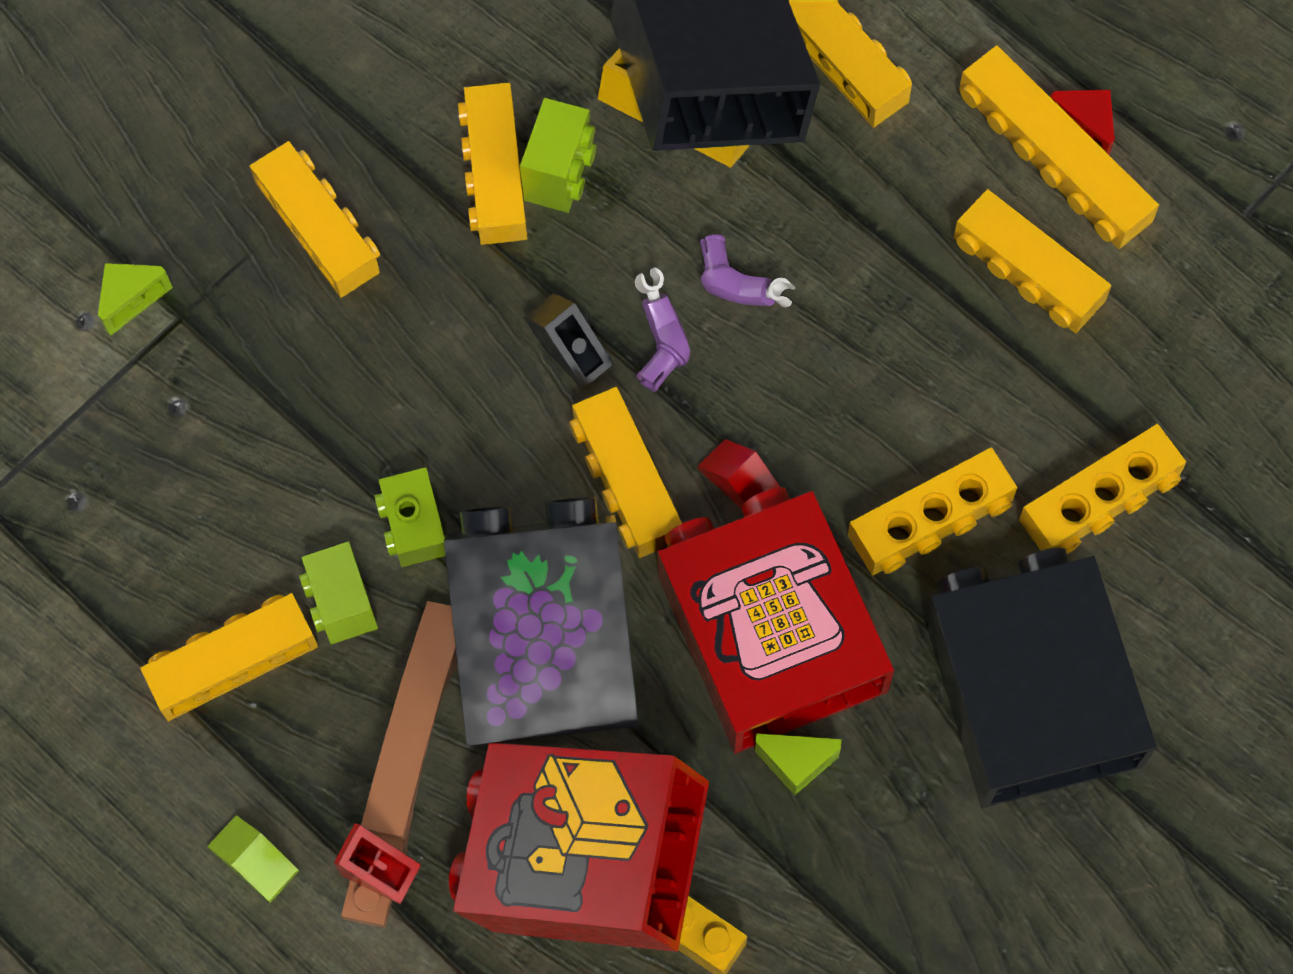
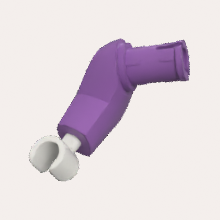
[700,235,796,307]
[635,268,691,392]

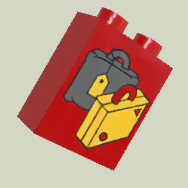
[449,743,709,952]

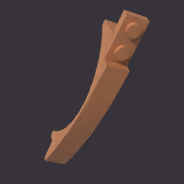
[341,601,458,928]

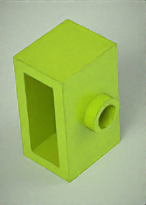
[374,467,446,567]
[299,541,378,645]

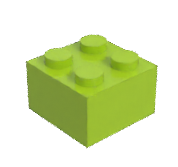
[520,98,597,213]

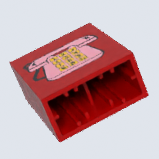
[658,487,894,754]

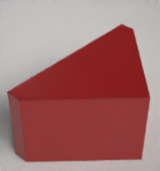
[1050,90,1115,155]
[697,439,780,508]
[334,824,421,904]

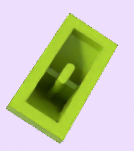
[98,263,173,336]
[755,734,841,796]
[207,815,299,903]

